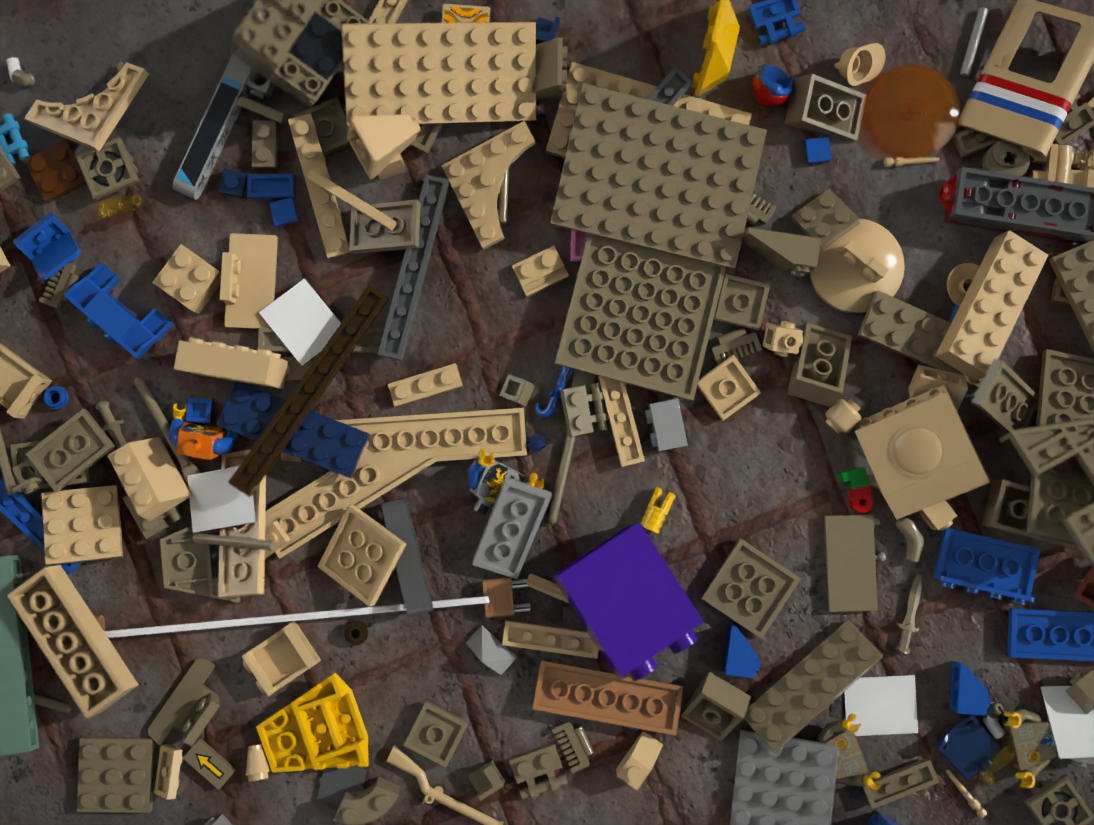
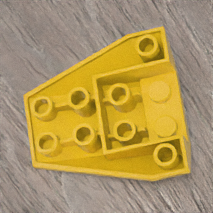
[691,0,740,97]

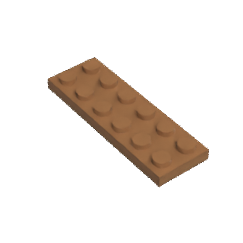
[533,661,683,735]

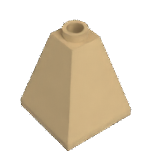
[347,114,420,179]

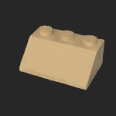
[107,437,192,521]

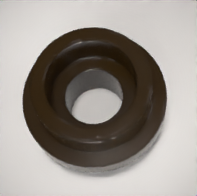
[344,621,369,645]

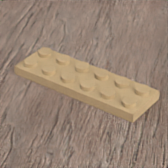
[218,450,266,598]

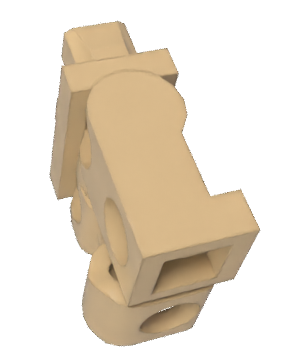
[1029,144,1094,188]

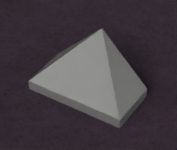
[466,625,517,675]

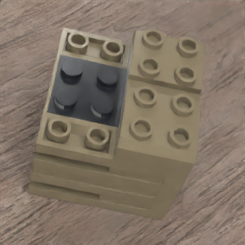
[229,0,370,109]

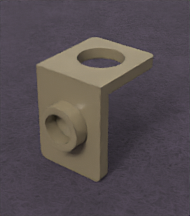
[11,459,46,494]

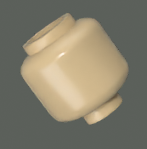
[825,399,862,434]

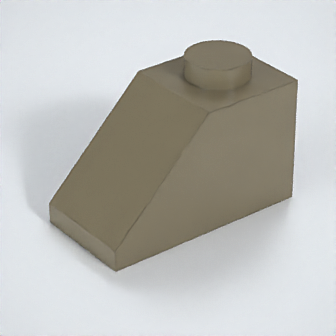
[1066,670,1094,714]

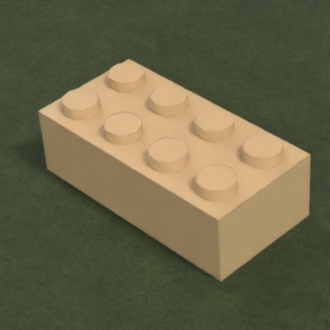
[174,338,288,389]

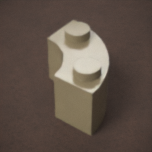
[334,777,401,825]

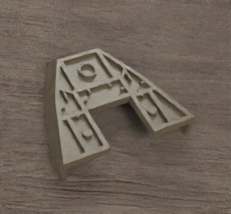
[999,418,1094,568]

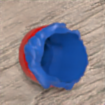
[753,65,794,107]

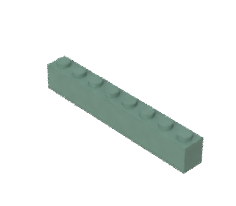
[0,555,39,756]

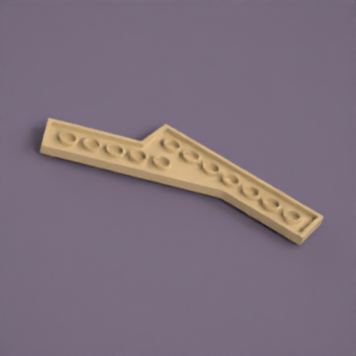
[265,408,527,559]

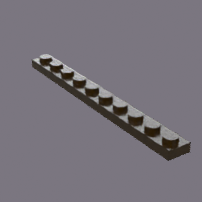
[228,285,389,497]

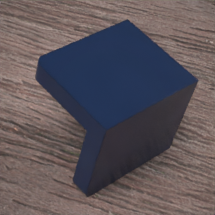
[536,16,560,45]

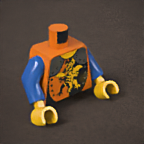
[169,403,239,459]

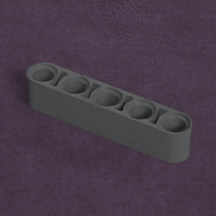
[382,497,433,617]

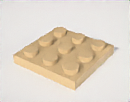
[42,485,123,565]
[317,505,406,606]

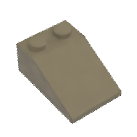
[785,74,867,141]
[742,228,821,277]
[787,323,852,407]

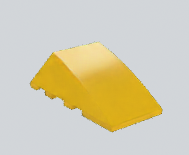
[256,673,368,773]

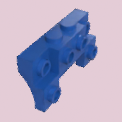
[64,262,174,359]

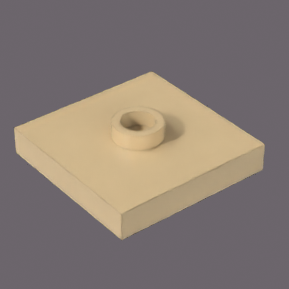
[697,355,761,421]

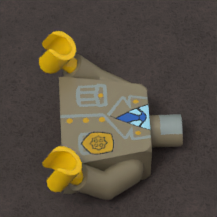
[1002,709,1057,788]
[815,713,882,790]

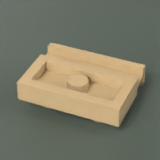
[512,246,569,297]

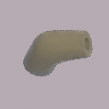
[896,517,924,562]

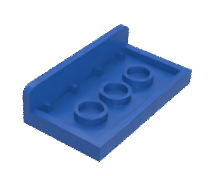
[933,528,1040,605]

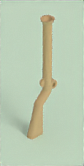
[386,745,504,825]

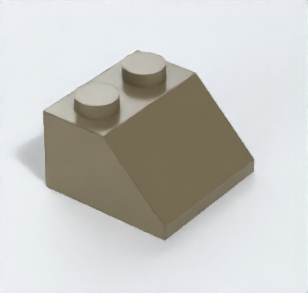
[680,672,751,741]

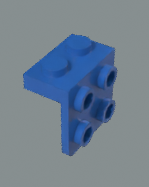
[13,212,81,281]

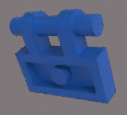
[748,0,805,46]

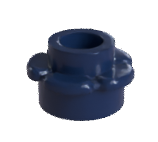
[526,434,548,455]

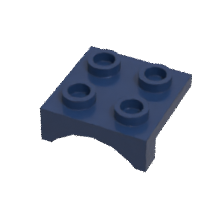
[932,714,1002,781]

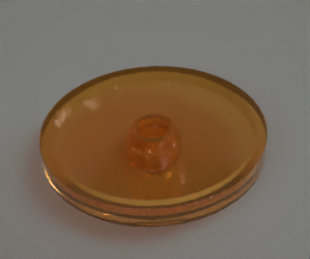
[864,65,960,158]

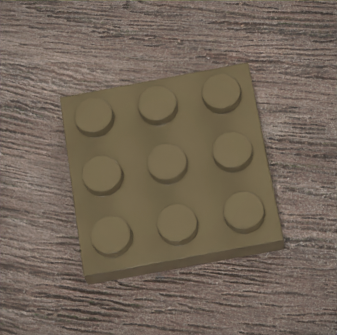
[700,538,801,639]
[77,737,155,813]

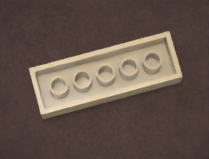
[935,230,1048,381]
[7,565,139,718]

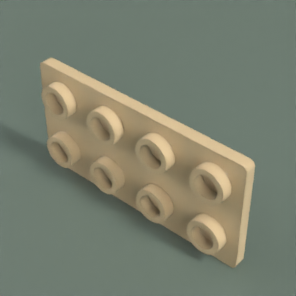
[220,233,278,329]

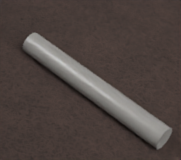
[960,7,988,77]

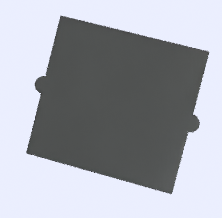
[317,766,367,805]

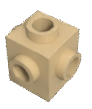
[763,321,803,357]

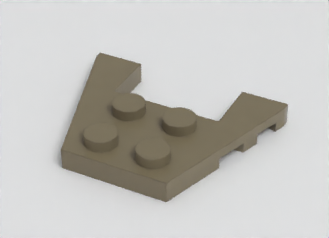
[160,526,241,603]

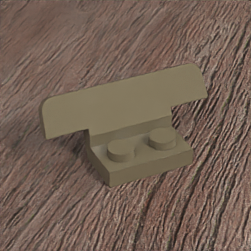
[148,658,220,746]

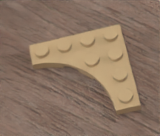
[24,62,149,152]
[441,121,536,249]

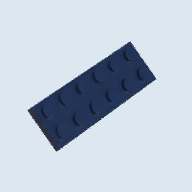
[216,381,370,479]

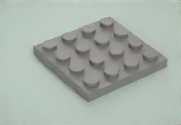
[730,729,839,825]

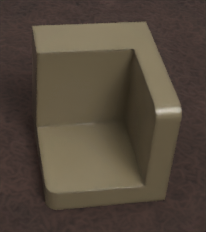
[468,760,505,801]

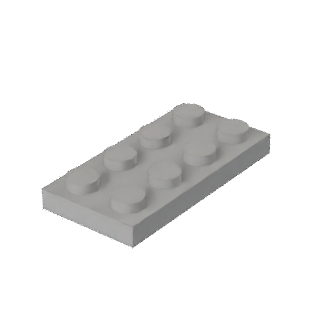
[472,477,552,579]

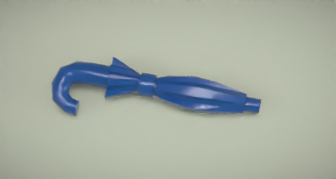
[535,366,574,418]

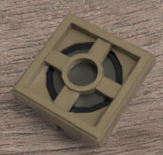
[75,137,139,200]
[1024,775,1094,825]

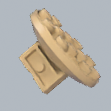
[809,219,905,313]

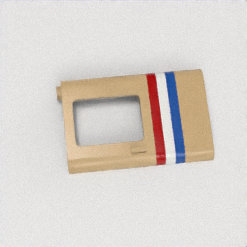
[955,0,1094,159]

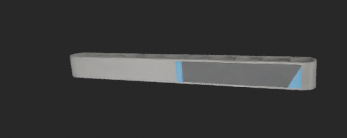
[172,54,252,200]

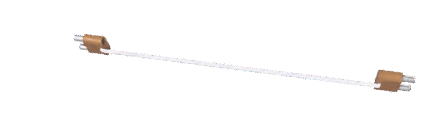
[94,577,531,638]

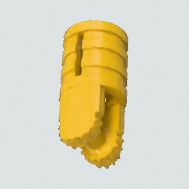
[640,487,676,534]

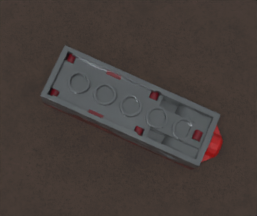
[939,167,1094,244]

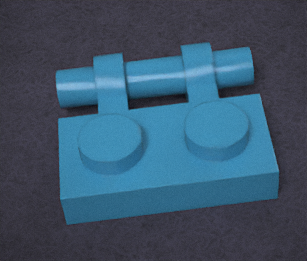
[0,113,30,165]

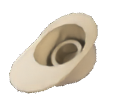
[834,43,886,86]

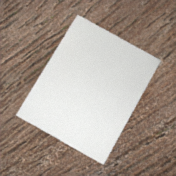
[259,279,341,365]
[187,466,256,533]
[844,675,918,736]
[1041,686,1094,759]

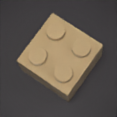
[152,244,221,314]

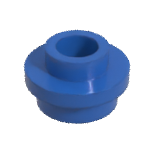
[44,386,69,410]

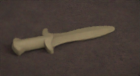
[95,401,127,449]
[896,574,922,655]

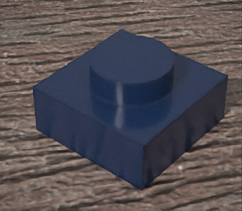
[219,169,247,198]

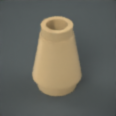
[246,744,270,781]

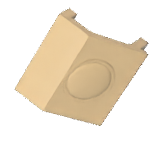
[855,384,990,519]

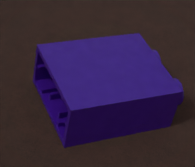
[552,522,704,682]

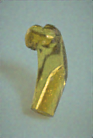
[97,194,142,218]
[978,746,1016,787]

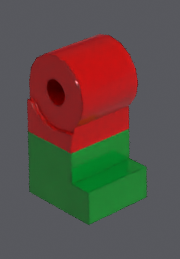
[837,467,873,513]

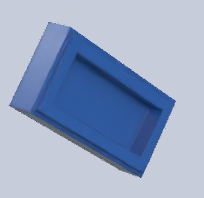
[247,174,296,199]

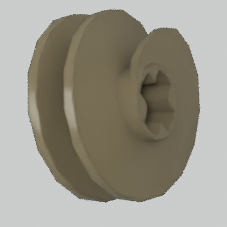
[982,140,1030,176]

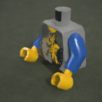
[468,449,544,516]

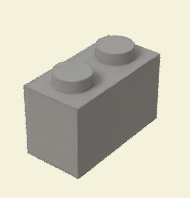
[645,399,688,452]

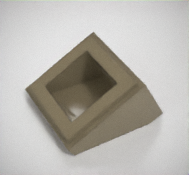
[499,374,535,406]

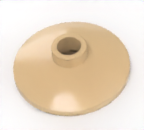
[947,263,980,307]

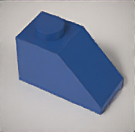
[722,623,760,679]
[950,661,991,716]

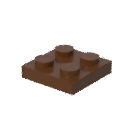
[24,139,87,203]

